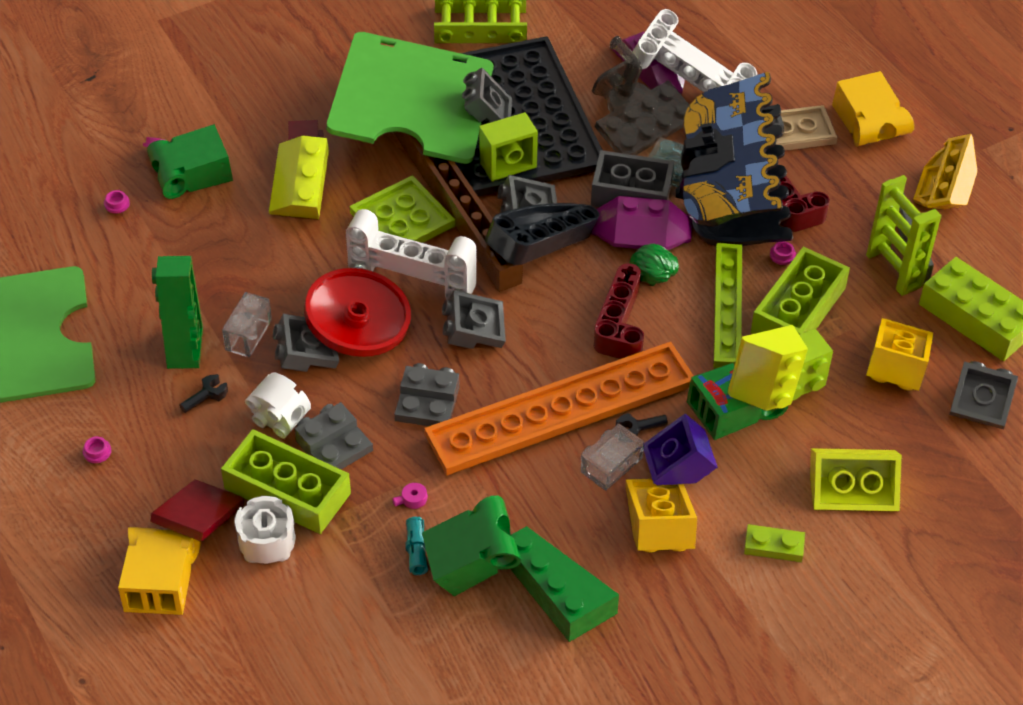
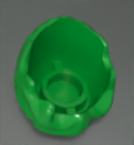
[629,244,679,286]

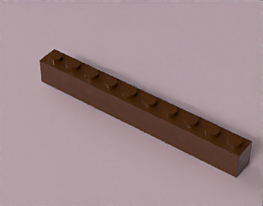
[394,132,523,292]

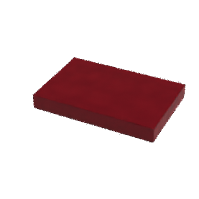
[150,479,245,542]

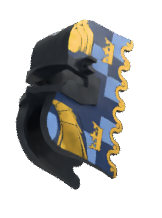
[675,72,793,246]

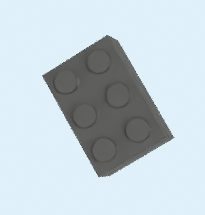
[591,150,674,207]

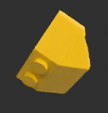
[913,134,977,209]

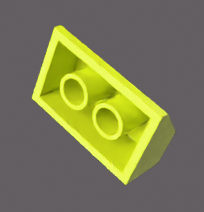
[269,136,329,219]
[727,325,808,411]
[810,448,902,511]

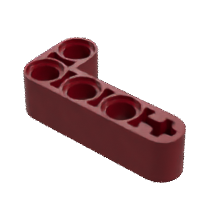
[780,176,830,232]
[593,263,644,359]

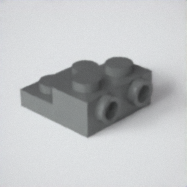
[462,68,512,123]
[498,175,557,213]
[442,290,506,349]
[272,314,339,372]
[949,361,1018,430]
[394,363,460,426]
[295,402,373,469]

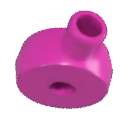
[392,483,428,509]

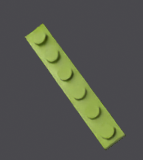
[713,243,742,368]

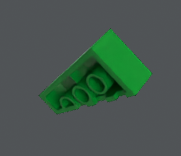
[152,256,203,369]
[510,526,619,642]

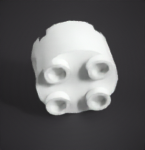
[245,372,311,438]
[235,496,296,564]

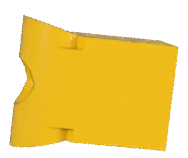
[832,71,914,147]
[118,527,201,615]

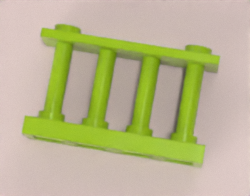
[434,0,527,43]
[866,175,941,296]

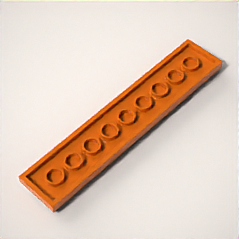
[424,341,694,476]

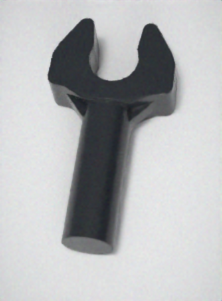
[179,374,228,413]
[615,413,668,442]

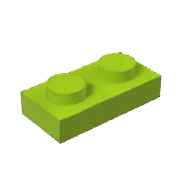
[744,524,805,562]

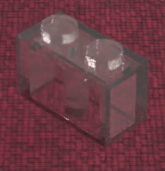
[222,292,272,358]
[581,423,644,491]

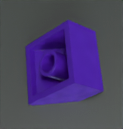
[642,414,718,485]

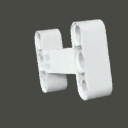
[630,9,757,92]
[346,209,476,300]

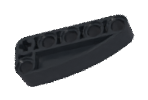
[485,203,600,265]

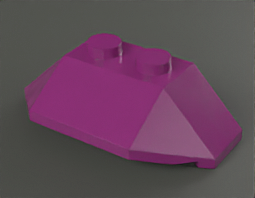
[610,32,685,102]
[591,196,692,250]

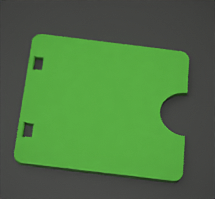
[326,32,494,164]
[0,266,96,403]

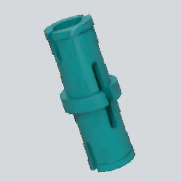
[405,516,428,575]

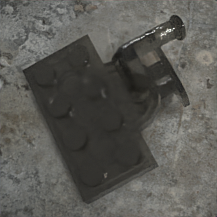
[591,36,690,155]

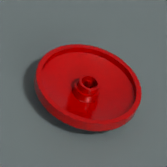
[304,268,411,357]

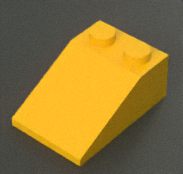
[866,318,933,391]
[625,479,697,552]

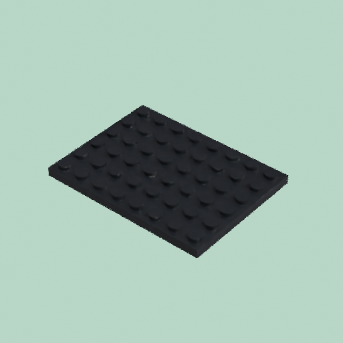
[453,36,602,196]

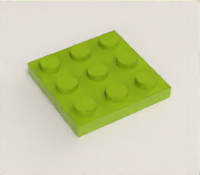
[350,175,455,243]

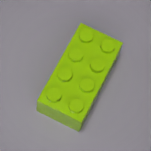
[751,246,850,335]
[919,257,1023,362]
[221,429,351,535]

